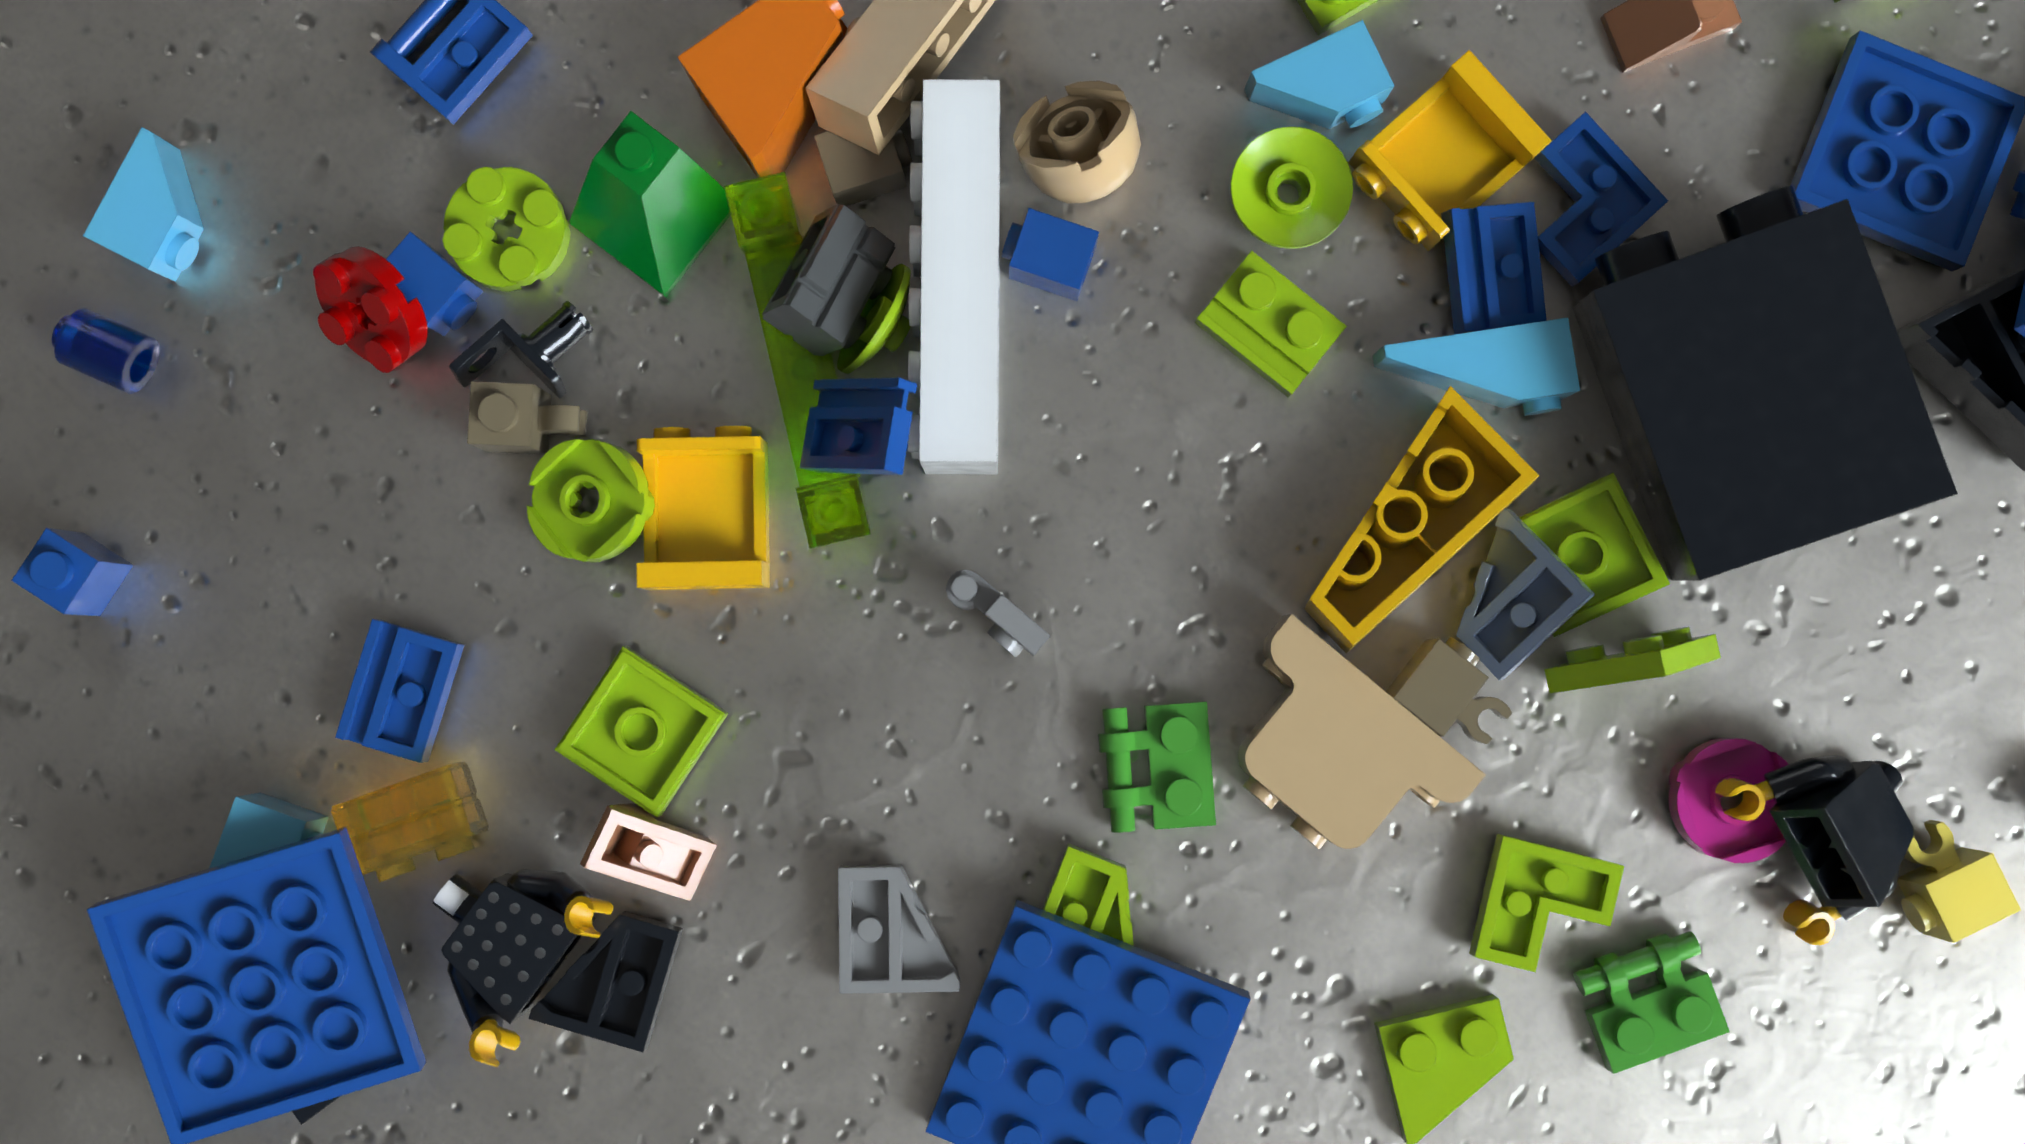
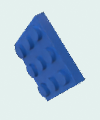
[1790,30,2025,272]

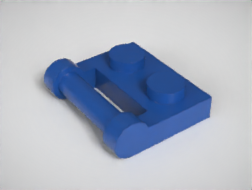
[370,0,533,125]

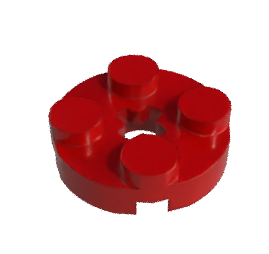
[313,246,428,373]

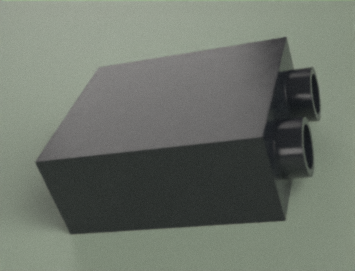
[1573,186,1958,581]

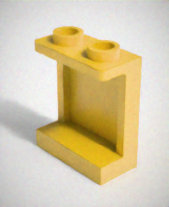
[1348,50,1552,252]
[636,426,770,590]

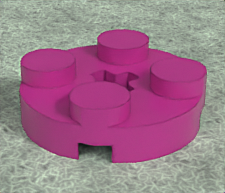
[1668,738,1789,863]

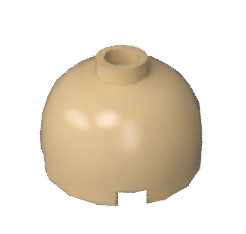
[1013,80,1141,204]

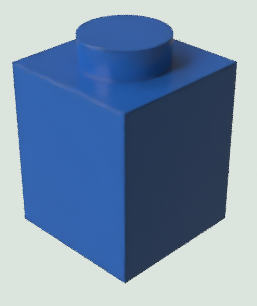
[1001,208,1099,301]
[386,231,483,336]
[11,528,134,616]

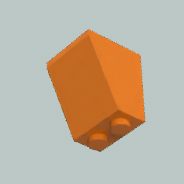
[677,0,847,192]

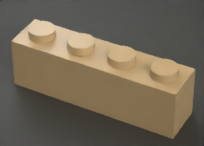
[806,0,996,155]

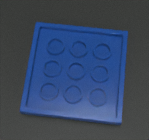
[87,827,427,1144]
[925,900,1251,1144]

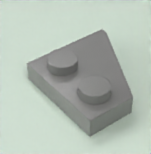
[838,864,960,994]

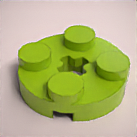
[443,167,570,292]
[527,439,655,563]

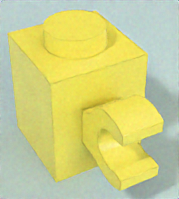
[1897,820,2021,943]

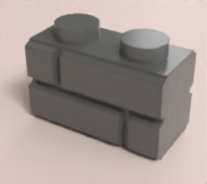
[762,204,896,357]

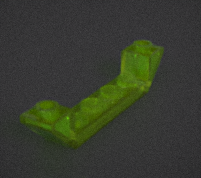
[724,172,872,549]

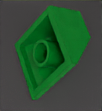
[569,111,740,297]

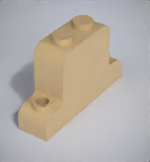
[1238,614,1486,850]

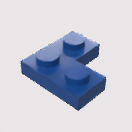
[1534,111,1668,287]

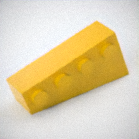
[1304,386,1539,654]

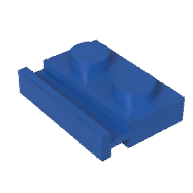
[1441,202,1547,335]
[800,377,917,475]
[335,619,465,763]

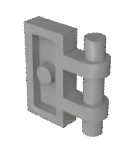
[946,570,1051,657]

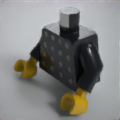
[1715,755,1914,945]
[433,869,613,1067]

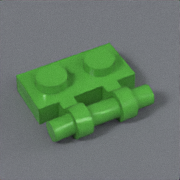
[1098,701,1216,833]
[1574,931,1730,1074]

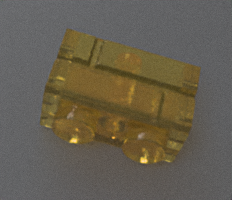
[331,761,489,883]

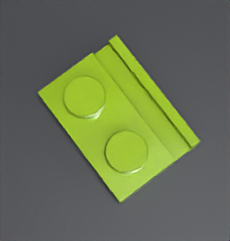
[1194,251,1347,398]

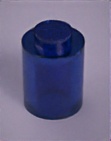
[51,308,160,394]

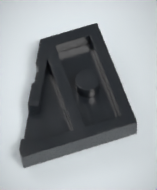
[528,911,683,1053]

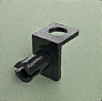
[449,300,594,399]

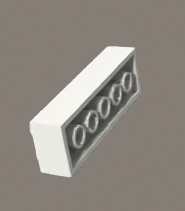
[908,80,1001,475]

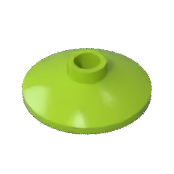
[1230,127,1353,249]
[837,263,911,374]

